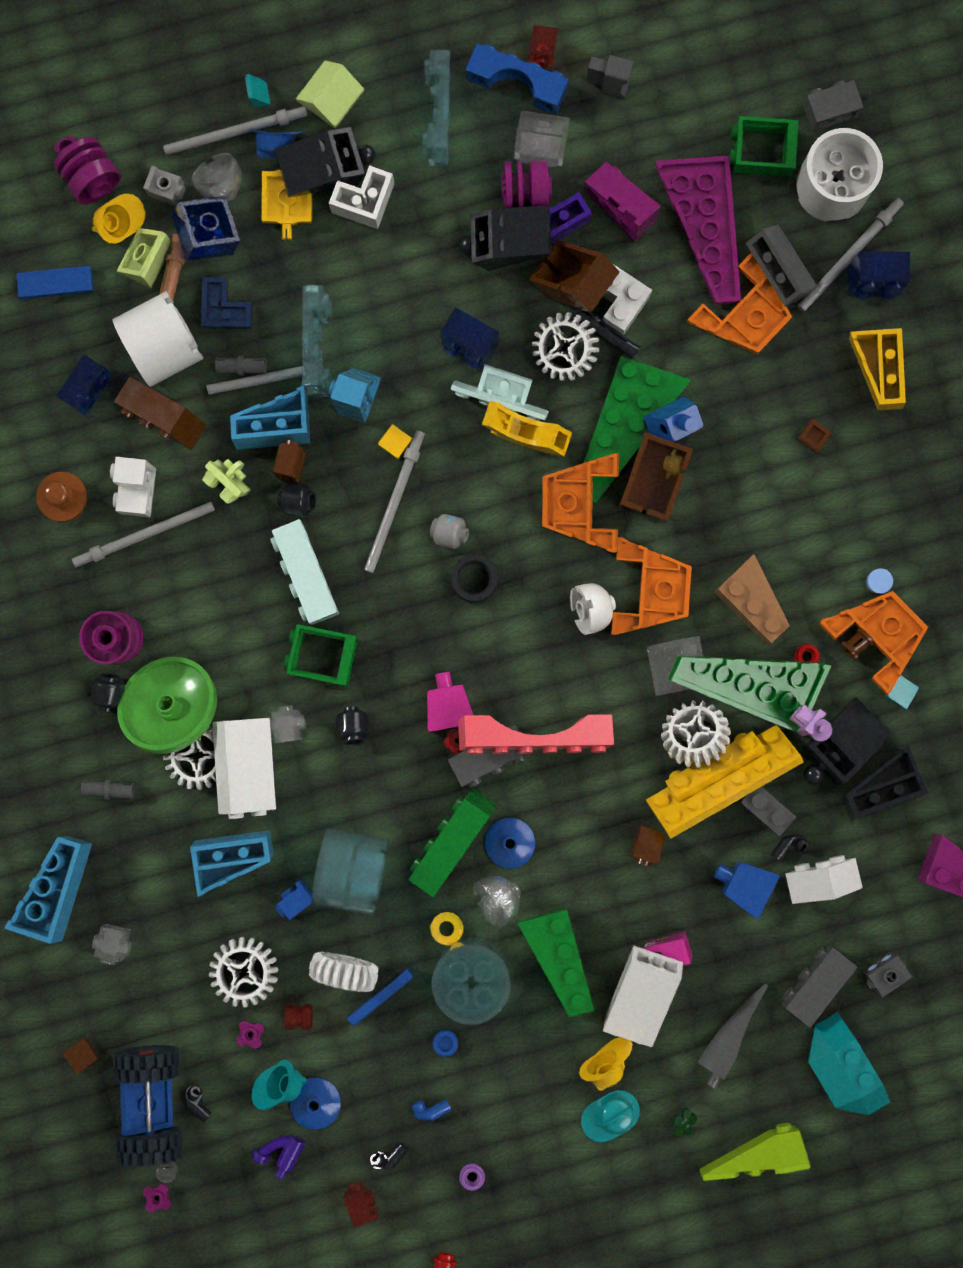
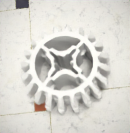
[532,313,599,381]
[661,700,731,768]
[163,727,216,790]
[209,937,279,1007]
[309,952,379,992]

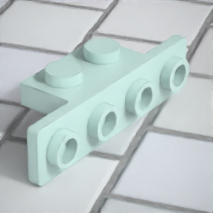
[451,365,549,421]

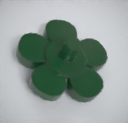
[672,1108,697,1137]

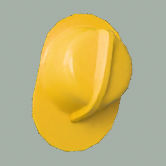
[91,193,145,244]
[579,1037,632,1091]

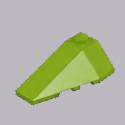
[699,1123,811,1181]

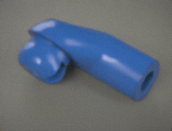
[412,1099,451,1121]

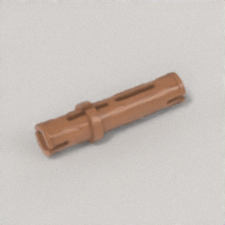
[159,234,188,300]

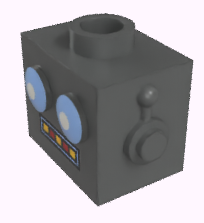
[861,952,912,997]

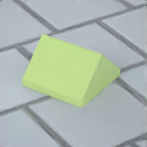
[296,61,364,128]
[117,228,171,288]

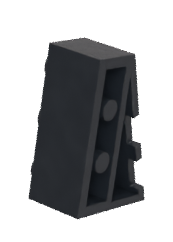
[841,745,928,822]

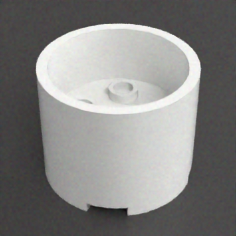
[796,128,883,222]
[112,291,204,387]

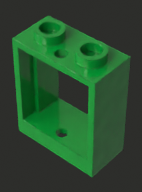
[729,116,799,177]
[284,624,358,687]

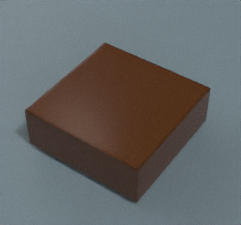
[796,418,832,454]
[63,1037,100,1074]

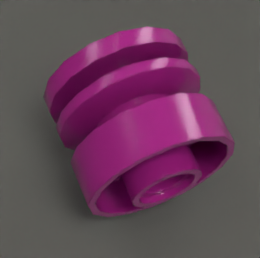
[54,137,122,205]
[501,160,552,208]
[79,611,143,664]

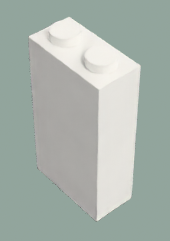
[212,718,276,819]
[603,946,683,1047]

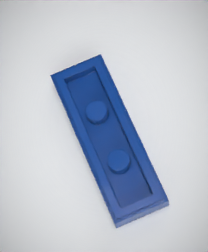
[16,266,94,300]
[347,966,414,1026]

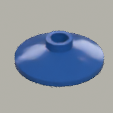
[485,818,535,869]
[290,1077,341,1130]

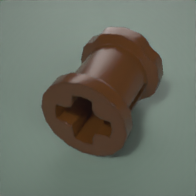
[840,628,875,661]

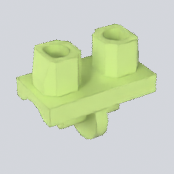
[202,459,251,504]

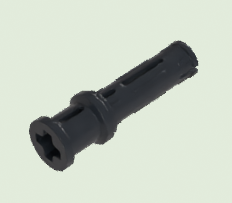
[572,308,641,360]

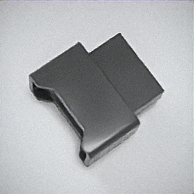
[586,55,634,98]

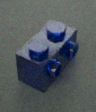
[57,354,111,415]

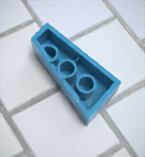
[4,836,92,944]

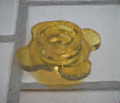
[663,449,683,479]

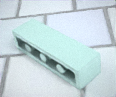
[270,519,339,625]

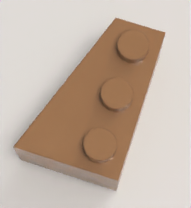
[714,554,790,645]

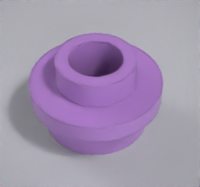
[459,1163,485,1191]

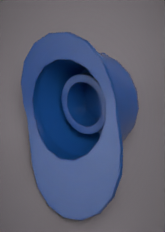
[250,130,310,160]

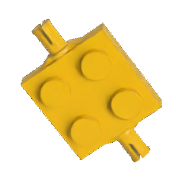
[262,169,312,240]

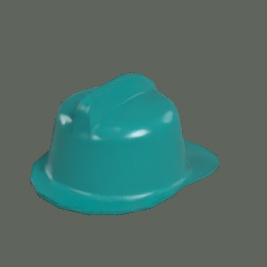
[252,1059,307,1110]
[581,1090,640,1142]

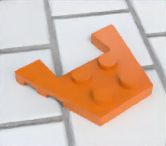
[687,253,792,355]
[542,453,619,553]
[611,537,692,635]
[819,591,928,696]

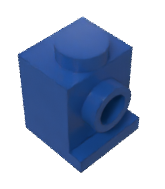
[275,879,316,920]

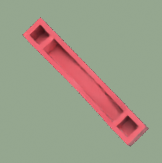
[458,715,614,755]

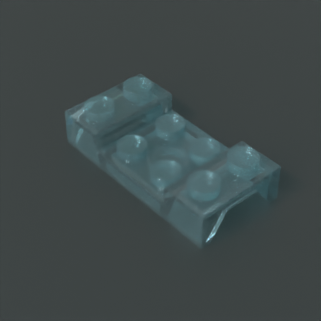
[422,50,451,166]
[302,285,332,396]

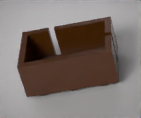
[529,239,619,313]
[619,432,693,523]

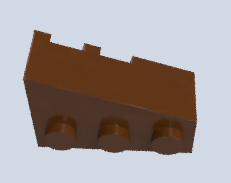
[114,377,207,450]

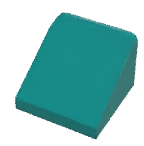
[245,74,270,108]
[884,675,919,710]

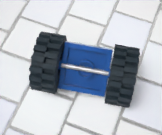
[113,1045,183,1167]

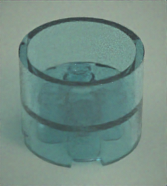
[312,828,389,916]
[432,938,510,1025]

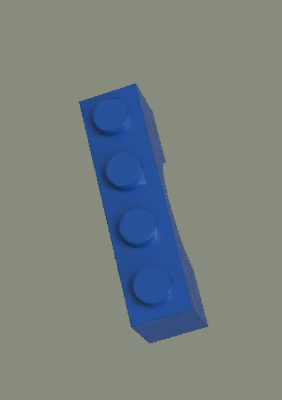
[466,44,568,115]

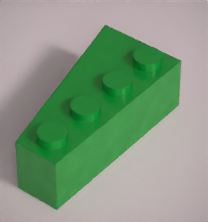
[408,788,497,897]
[517,907,594,1017]

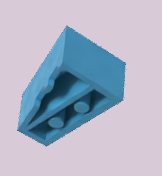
[328,368,382,423]
[230,385,311,450]
[190,830,274,897]

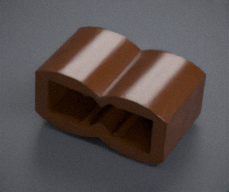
[272,440,307,484]

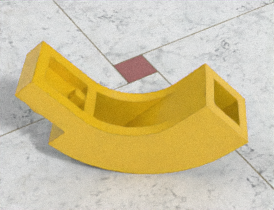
[482,401,572,457]

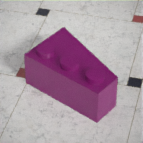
[584,162,661,242]
[917,833,963,898]

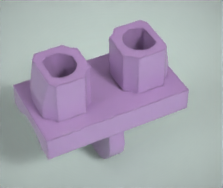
[790,705,832,741]

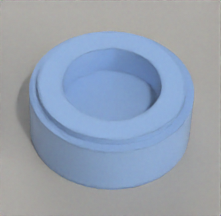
[866,569,893,594]

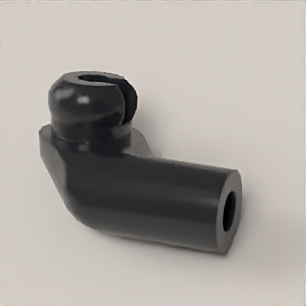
[771,835,809,862]
[185,1085,212,1123]
[370,1142,408,1169]

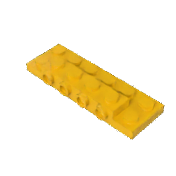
[646,725,804,839]

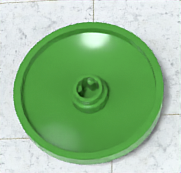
[117,657,217,754]

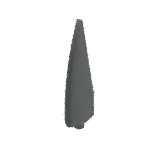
[697,984,768,1089]

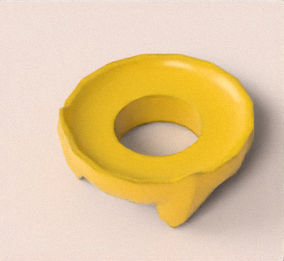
[430,912,463,946]

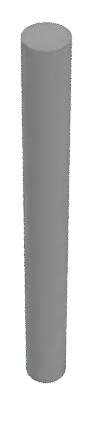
[207,366,306,395]

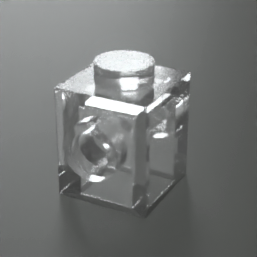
[270,706,306,743]
[92,924,132,965]

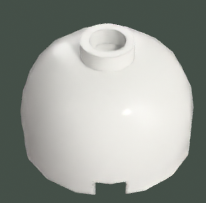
[570,583,616,635]

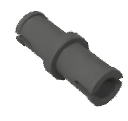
[215,355,267,375]
[81,779,135,800]

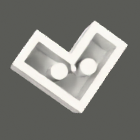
[329,166,394,229]
[603,264,652,335]
[110,457,156,517]
[785,855,863,904]

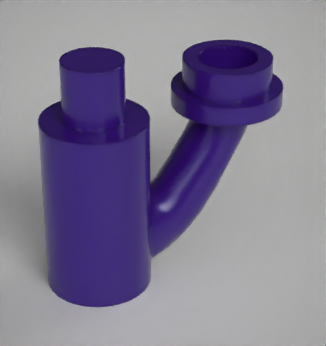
[252,1135,306,1179]

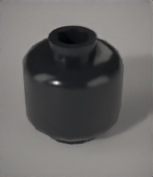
[277,483,316,516]
[90,673,125,712]
[336,706,370,745]

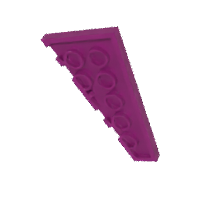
[654,156,741,305]

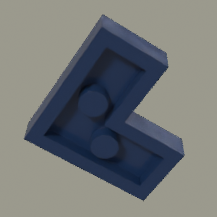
[201,277,253,329]

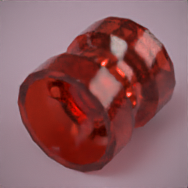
[285,1004,313,1030]

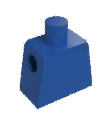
[644,396,703,442]
[713,861,780,919]

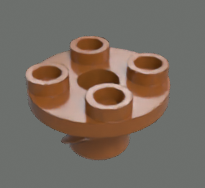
[36,472,87,522]

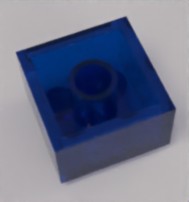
[172,196,240,261]
[848,251,910,299]
[440,307,499,369]

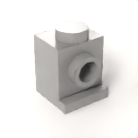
[143,166,185,206]

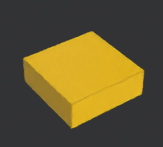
[378,424,412,459]

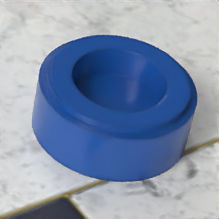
[433,1029,458,1057]

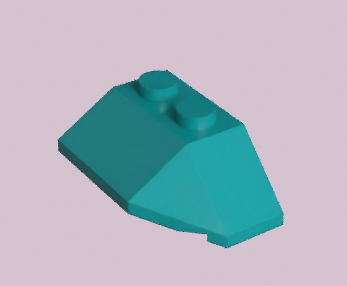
[808,1012,890,1115]

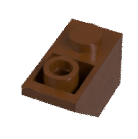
[629,824,665,867]

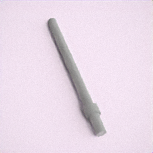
[163,106,308,155]
[797,198,904,312]
[364,430,425,573]
[72,502,215,567]

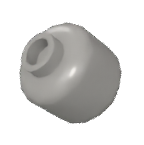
[430,514,469,549]

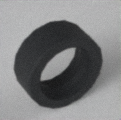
[451,554,498,603]

